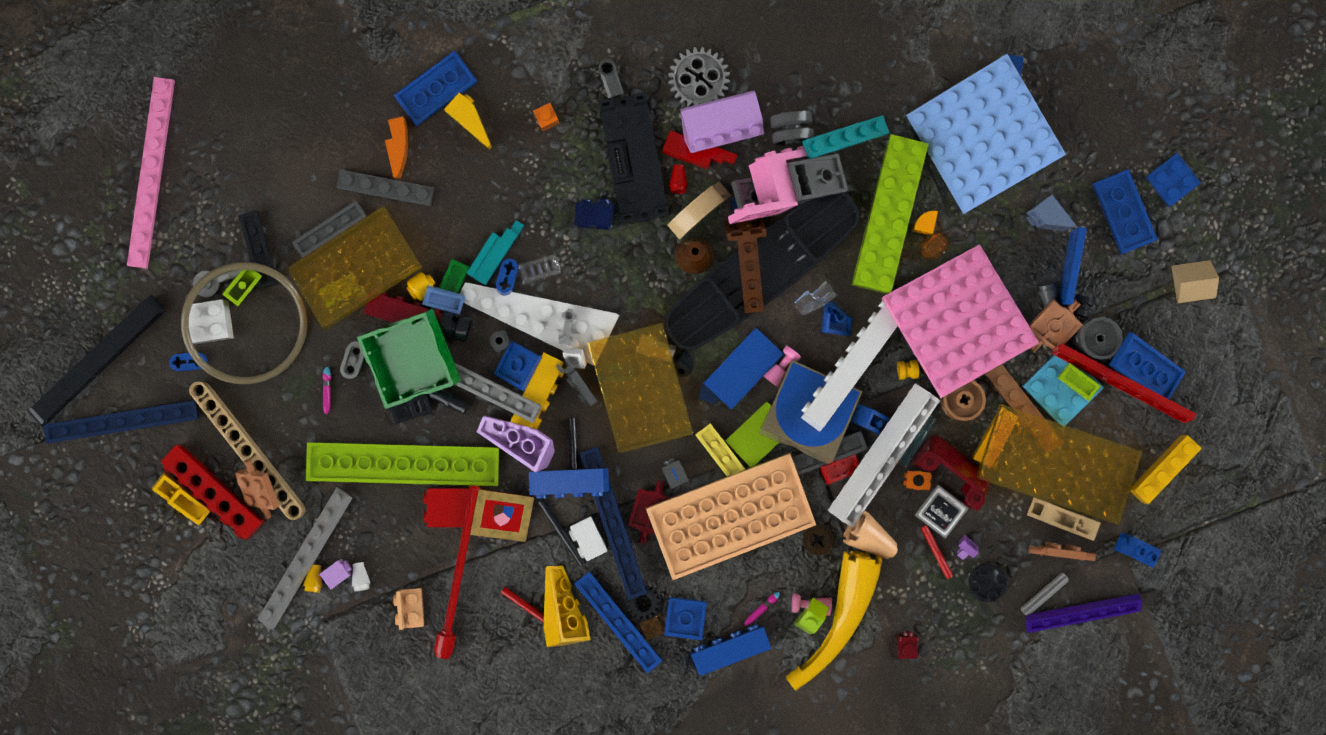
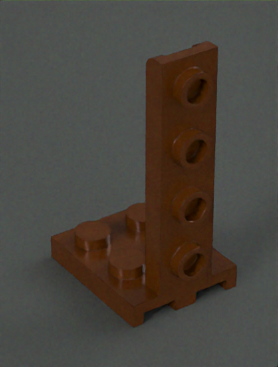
[723,218,766,313]

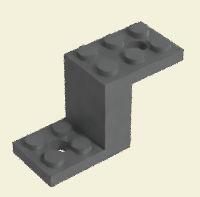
[731,154,848,210]

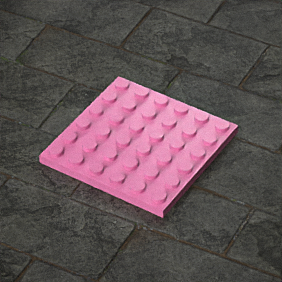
[881,244,1039,398]

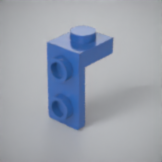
[1114,532,1161,568]

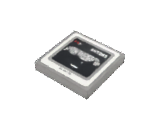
[914,485,969,539]

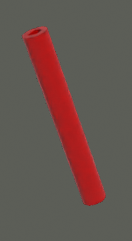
[920,525,953,579]
[501,587,544,623]

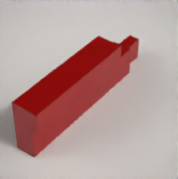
[662,130,737,170]

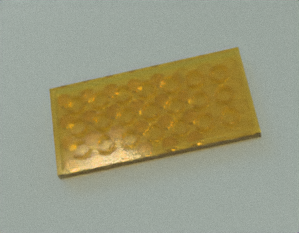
[977,404,1142,525]

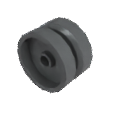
[770,111,815,146]
[1073,317,1123,360]

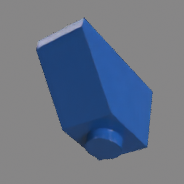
[850,403,890,435]

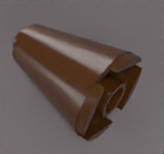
[675,236,713,274]

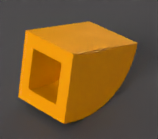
[912,211,938,235]

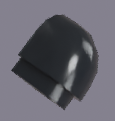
[670,349,694,377]

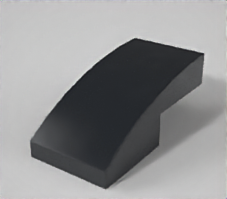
[389,394,433,425]

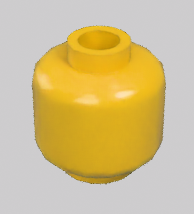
[406,272,435,301]

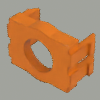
[903,471,932,490]

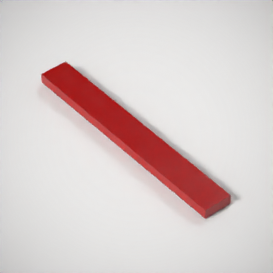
[1052,344,1196,423]

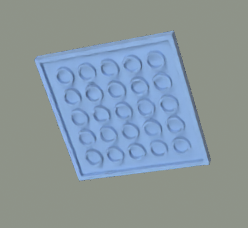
[906,54,1066,214]

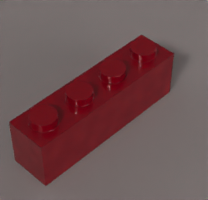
[363,289,444,326]

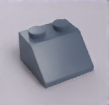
[1026,195,1076,231]

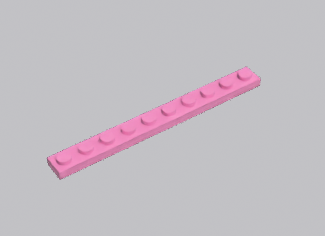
[127,77,175,269]

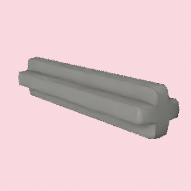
[1021,572,1069,615]

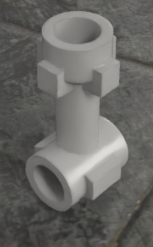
[558,308,577,345]

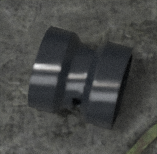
[1073,294,1095,319]

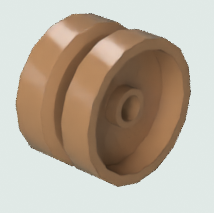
[939,380,986,421]

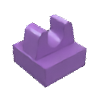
[957,535,979,560]

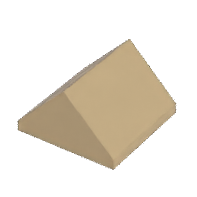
[1172,260,1219,303]

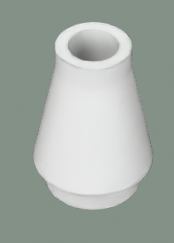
[352,562,371,592]

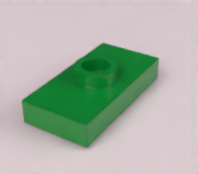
[439,259,470,293]

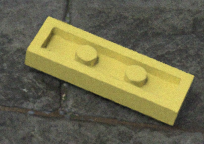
[695,423,745,476]

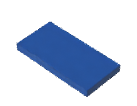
[393,51,478,127]
[1092,169,1158,254]
[1058,227,1087,306]
[703,328,783,410]
[1109,332,1186,399]

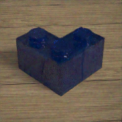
[574,199,615,231]

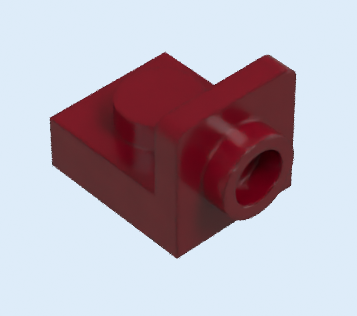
[897,631,919,659]

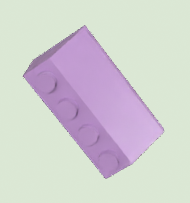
[680,91,764,153]

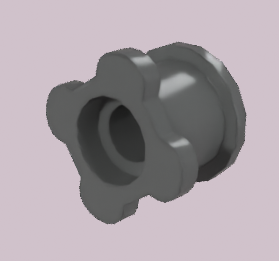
[489,330,510,353]

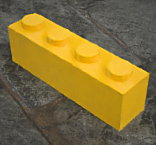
[510,352,565,429]
[1129,435,1202,504]

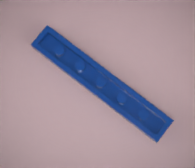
[574,571,662,673]

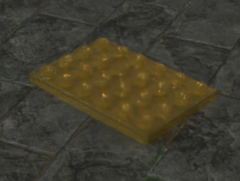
[287,206,422,330]
[588,322,693,453]

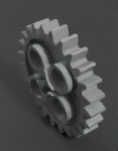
[668,47,730,107]

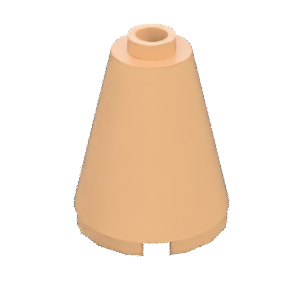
[843,511,898,559]

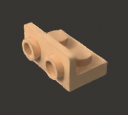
[393,588,425,630]

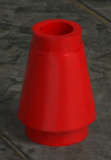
[669,165,688,194]

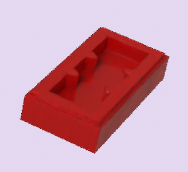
[820,454,860,485]

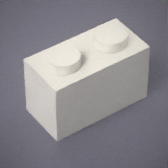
[569,515,608,561]

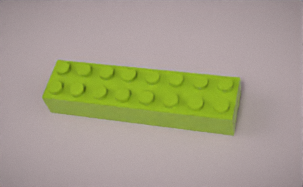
[851,134,928,294]

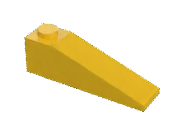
[544,565,591,647]

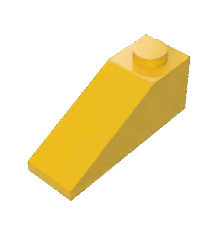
[444,93,492,150]

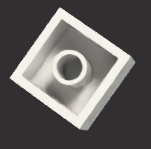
[189,299,234,344]

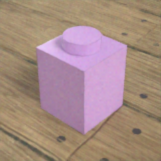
[319,559,352,590]

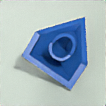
[821,296,853,336]

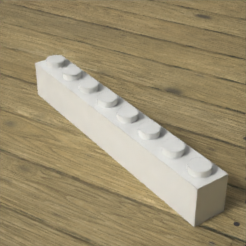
[801,300,898,432]
[828,384,940,528]

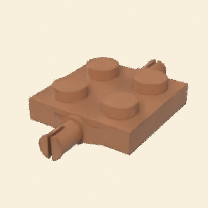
[1029,299,1083,352]
[235,459,279,519]
[1028,542,1096,561]

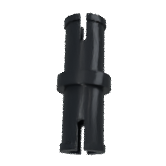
[429,390,469,415]

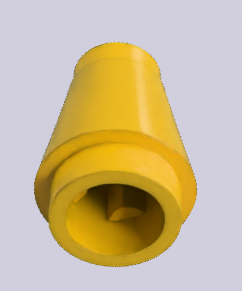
[303,565,322,593]

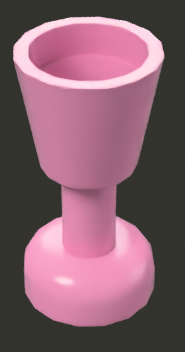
[764,345,801,387]
[791,593,832,616]

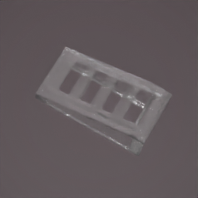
[518,254,561,285]

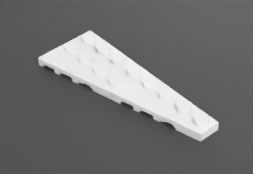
[460,282,619,366]

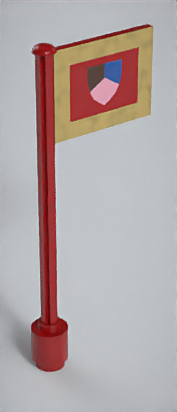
[434,485,534,659]

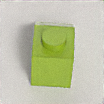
[222,270,262,306]
[794,598,829,634]

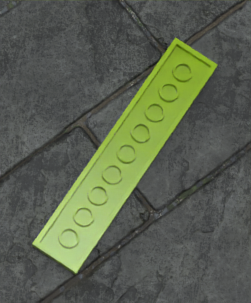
[306,442,500,486]

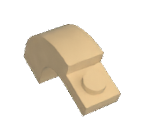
[667,182,732,240]
[1027,497,1101,541]

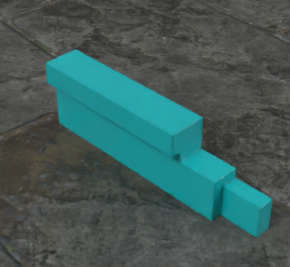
[467,220,524,285]

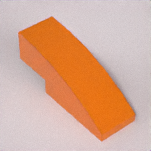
[385,116,408,180]

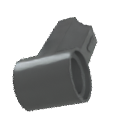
[598,59,624,99]

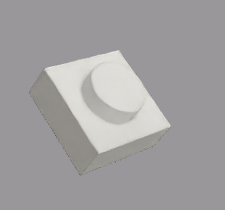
[563,348,587,369]

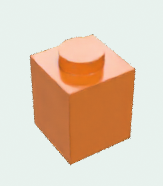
[533,103,560,131]

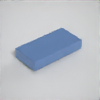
[422,285,465,315]

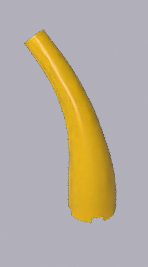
[785,551,882,691]

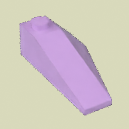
[476,415,555,472]

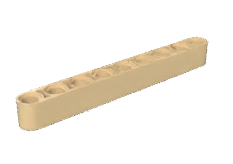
[189,382,306,520]

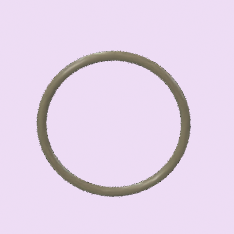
[181,262,308,384]

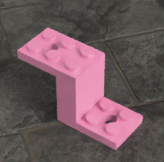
[728,146,808,224]

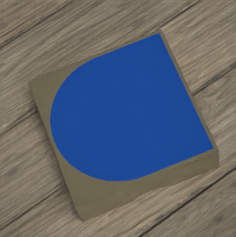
[759,360,862,464]

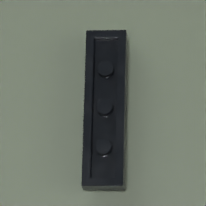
[238,210,279,289]

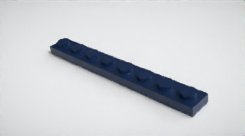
[43,400,200,444]
[580,447,647,600]

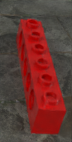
[161,444,266,540]

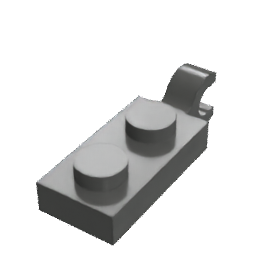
[556,358,597,406]

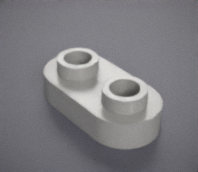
[340,341,365,379]

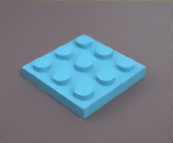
[1021,355,1104,428]

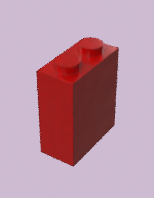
[423,488,470,527]

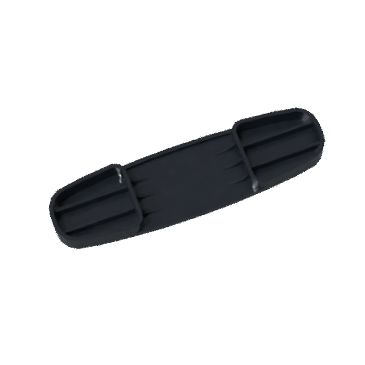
[665,193,859,350]

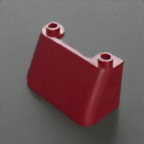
[909,435,990,511]

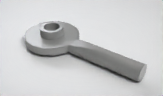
[193,270,241,297]

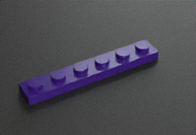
[1026,594,1142,633]

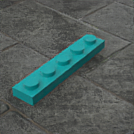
[802,115,890,159]

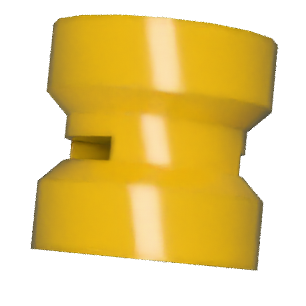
[897,360,919,380]

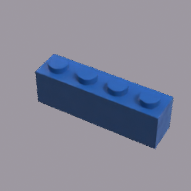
[529,468,609,498]
[691,623,772,676]

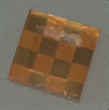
[639,615,664,641]

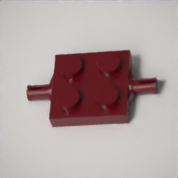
[628,480,670,545]

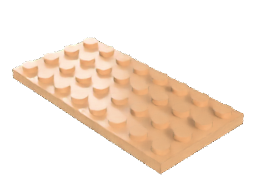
[646,453,816,580]

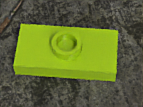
[1057,363,1101,401]

